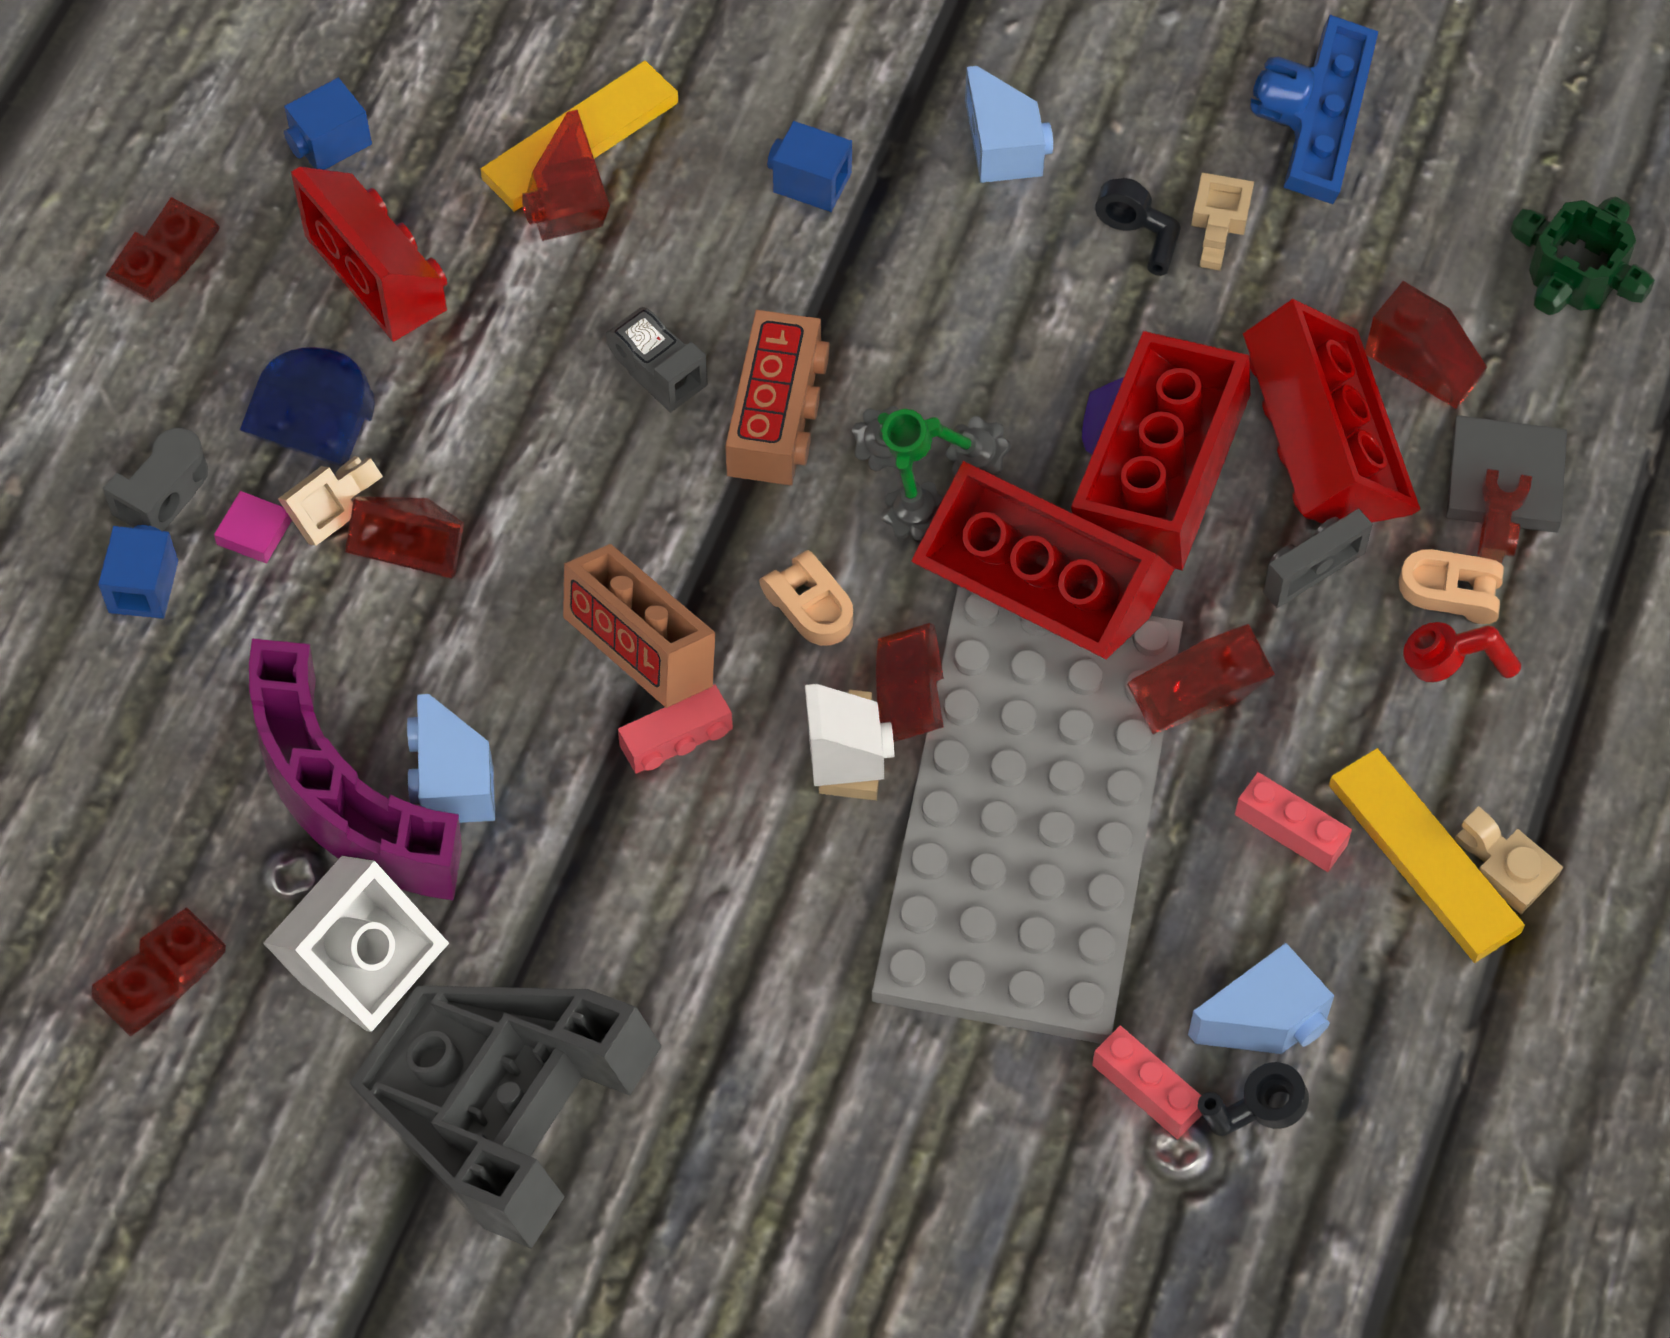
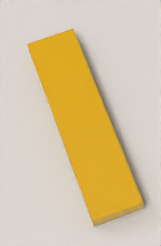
[480,60,679,212]
[1329,748,1525,963]

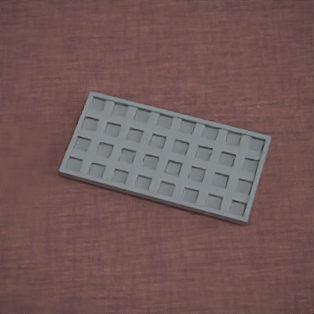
[872,586,1183,1044]

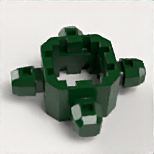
[1510,196,1655,315]

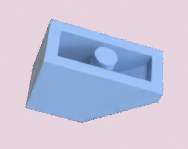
[965,66,1053,183]
[1188,943,1334,1054]

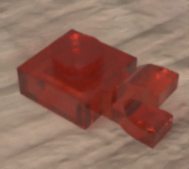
[1477,469,1532,564]

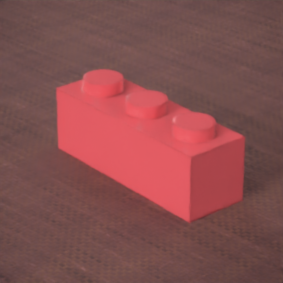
[618,684,733,774]
[1235,772,1352,872]
[1092,1025,1202,1140]

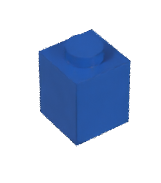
[284,77,372,170]
[767,121,852,212]
[98,525,178,619]

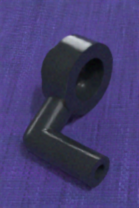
[1095,178,1181,276]
[1198,1062,1309,1136]

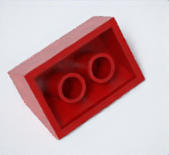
[291,167,448,342]

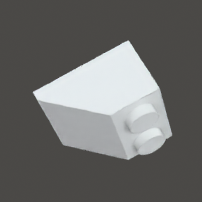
[263,856,449,1032]

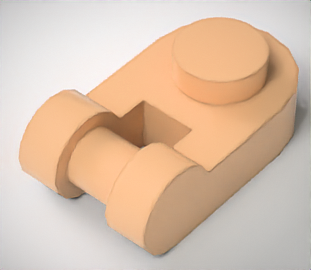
[1398,549,1504,624]
[759,550,853,646]

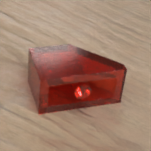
[522,110,610,241]
[1365,281,1487,409]
[1127,624,1275,735]

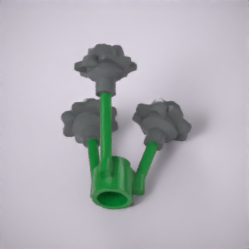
[852,406,1011,541]

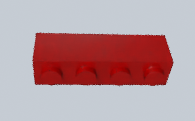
[1242,298,1421,524]
[1071,331,1251,571]
[911,461,1175,660]

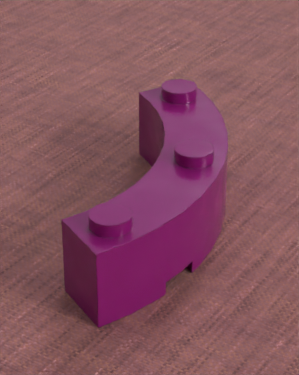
[249,638,462,900]

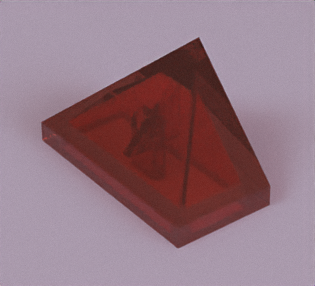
[345,496,464,579]

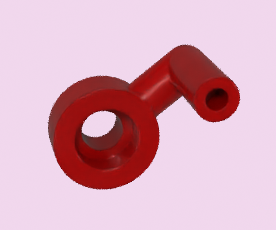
[1403,622,1521,682]

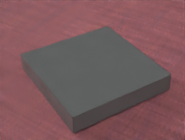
[1446,415,1567,533]

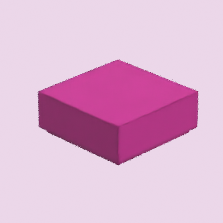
[214,491,292,564]

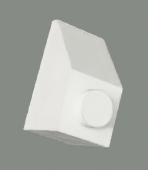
[805,684,895,786]

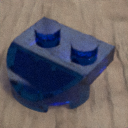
[240,347,375,466]

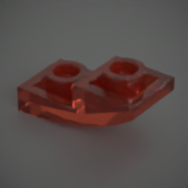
[106,197,220,302]
[876,623,944,742]
[92,907,226,1037]

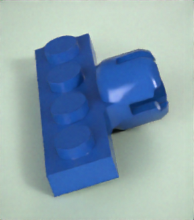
[1250,15,1379,204]

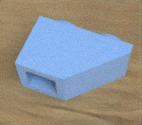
[407,694,495,823]

